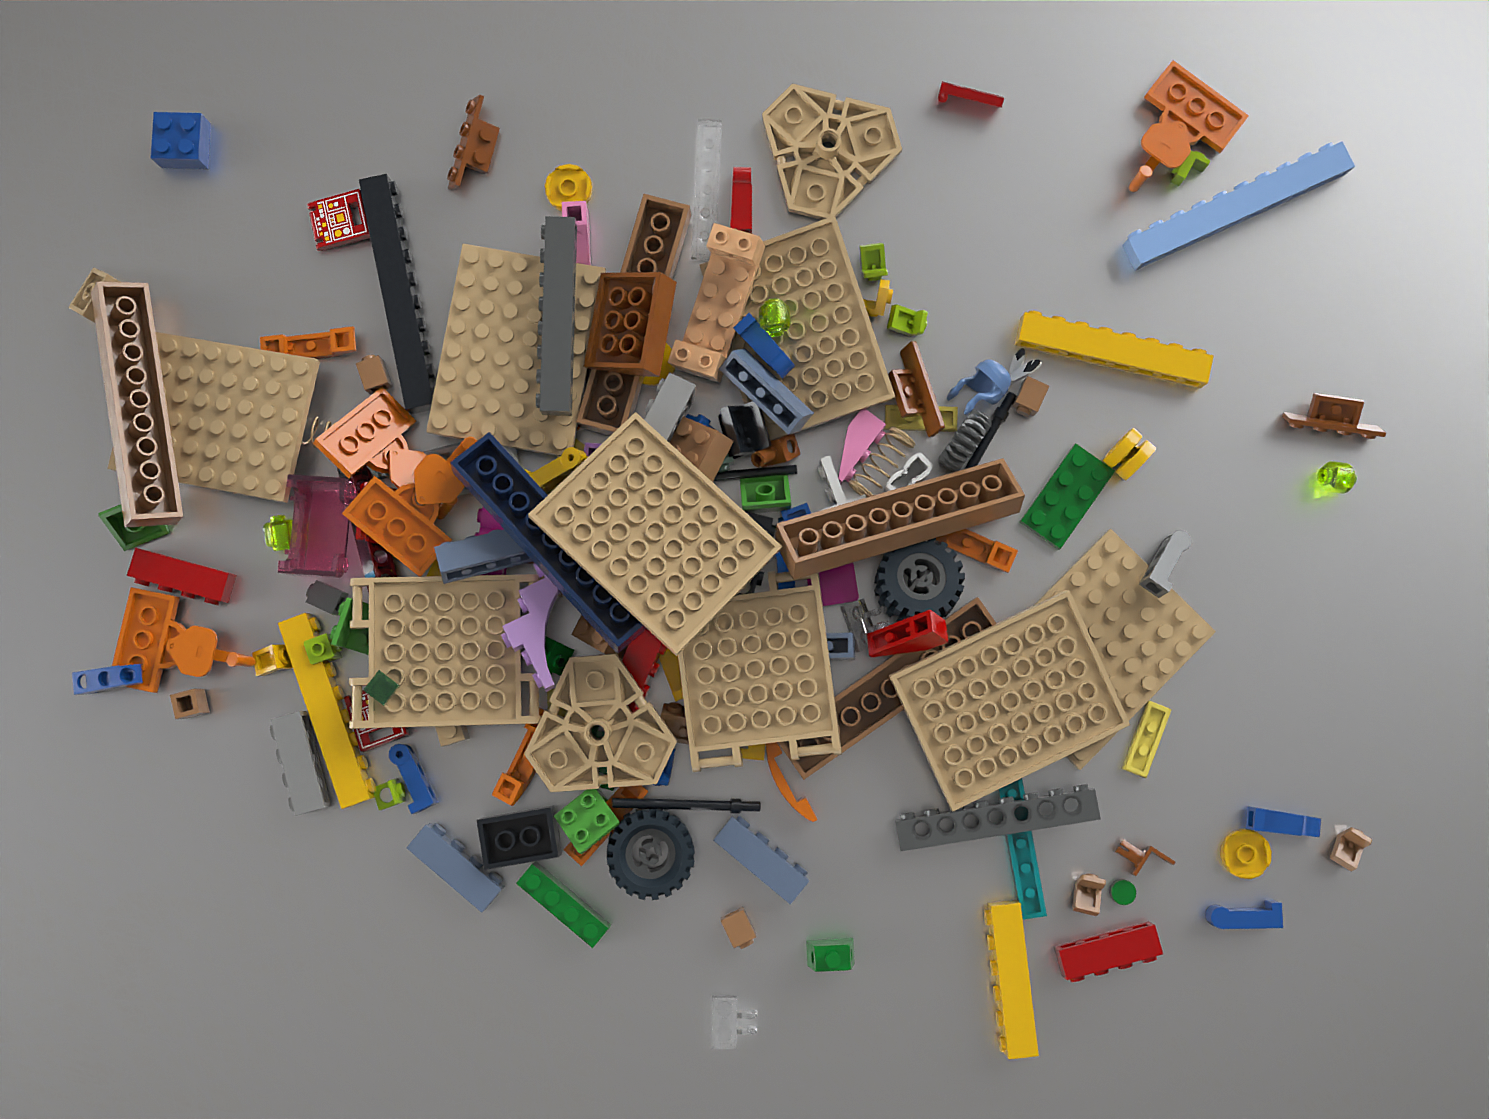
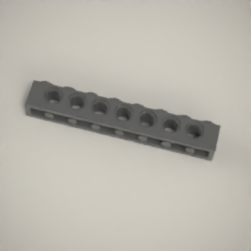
[895,784,1101,851]

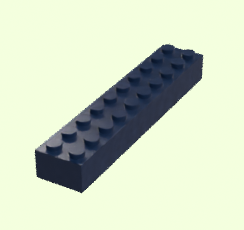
[450,432,647,654]

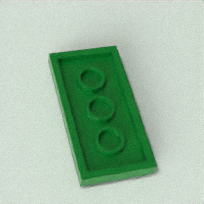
[1019,443,1115,550]

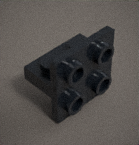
[718,401,771,460]

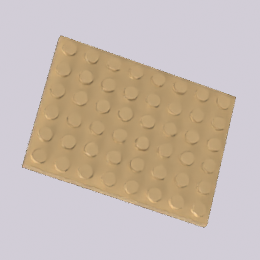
[699,216,896,440]
[426,244,606,456]
[107,332,320,503]
[528,412,782,656]
[1033,529,1216,770]
[889,590,1130,811]

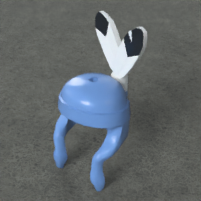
[947,348,1042,415]

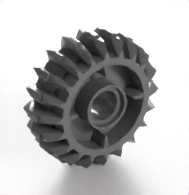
[939,410,992,472]

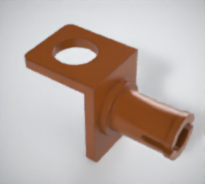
[751,434,800,467]
[1115,839,1176,876]

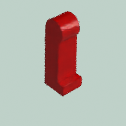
[730,167,752,234]

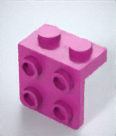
[807,562,859,606]

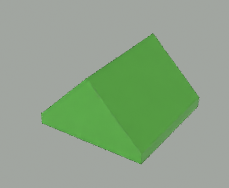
[740,475,791,513]
[98,504,170,551]

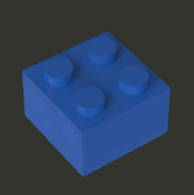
[151,112,211,169]

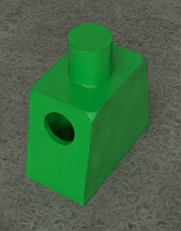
[806,938,855,972]

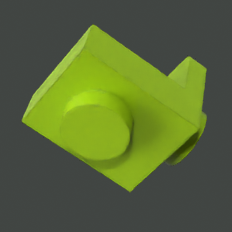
[1171,150,1210,186]
[859,243,888,281]
[887,304,928,337]
[304,633,343,665]

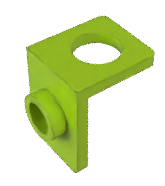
[373,778,406,810]

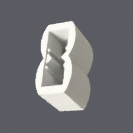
[884,453,933,492]

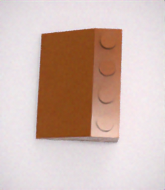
[583,272,677,377]

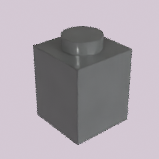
[306,580,349,616]

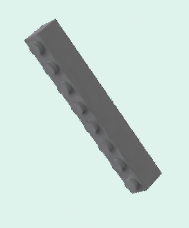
[536,216,577,416]

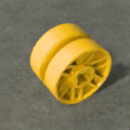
[1102,428,1156,481]

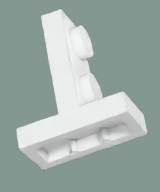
[817,455,866,511]

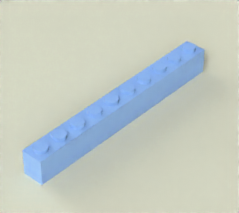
[1122,141,1355,271]

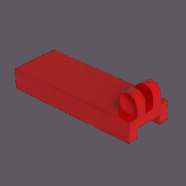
[938,81,1004,108]

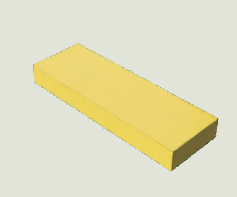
[884,405,958,432]
[1121,701,1172,778]

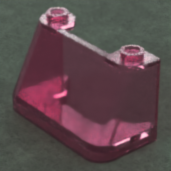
[278,474,356,578]

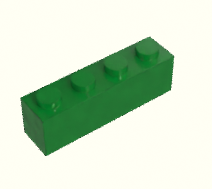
[516,861,611,948]

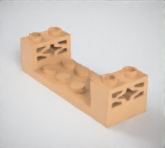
[668,223,765,383]

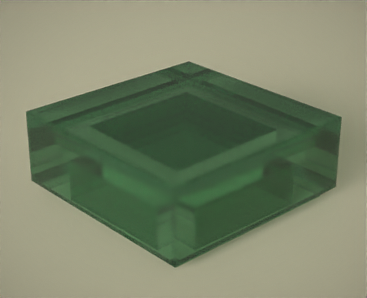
[363,670,400,706]

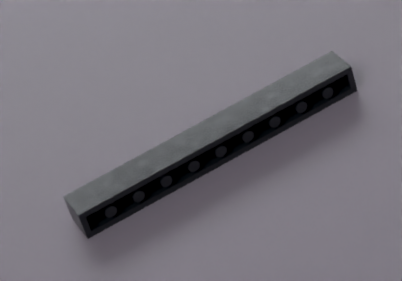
[359,174,436,414]

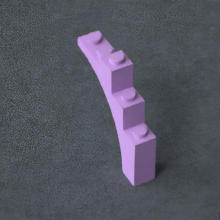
[501,564,561,692]

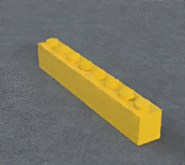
[1015,311,1214,388]
[278,613,376,809]

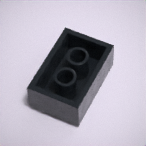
[476,805,562,870]

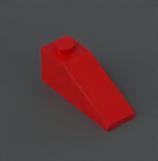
[867,610,948,657]

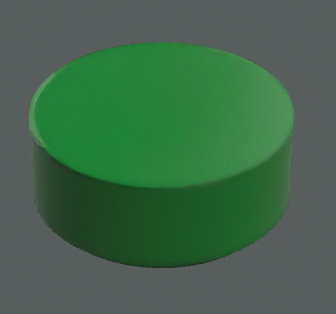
[1110,879,1136,905]

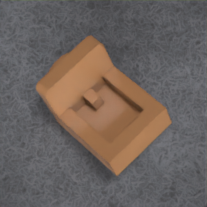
[1330,827,1372,872]
[1072,874,1106,916]

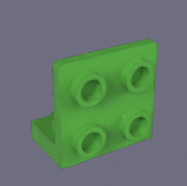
[330,597,369,655]
[554,789,620,854]

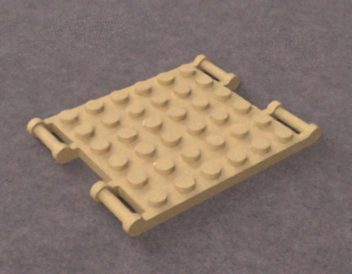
[678,571,842,772]
[349,574,542,729]

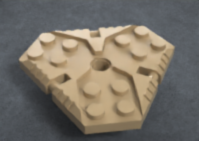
[762,83,902,220]
[524,653,677,792]

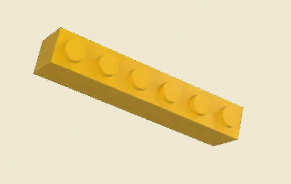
[984,900,1039,1059]

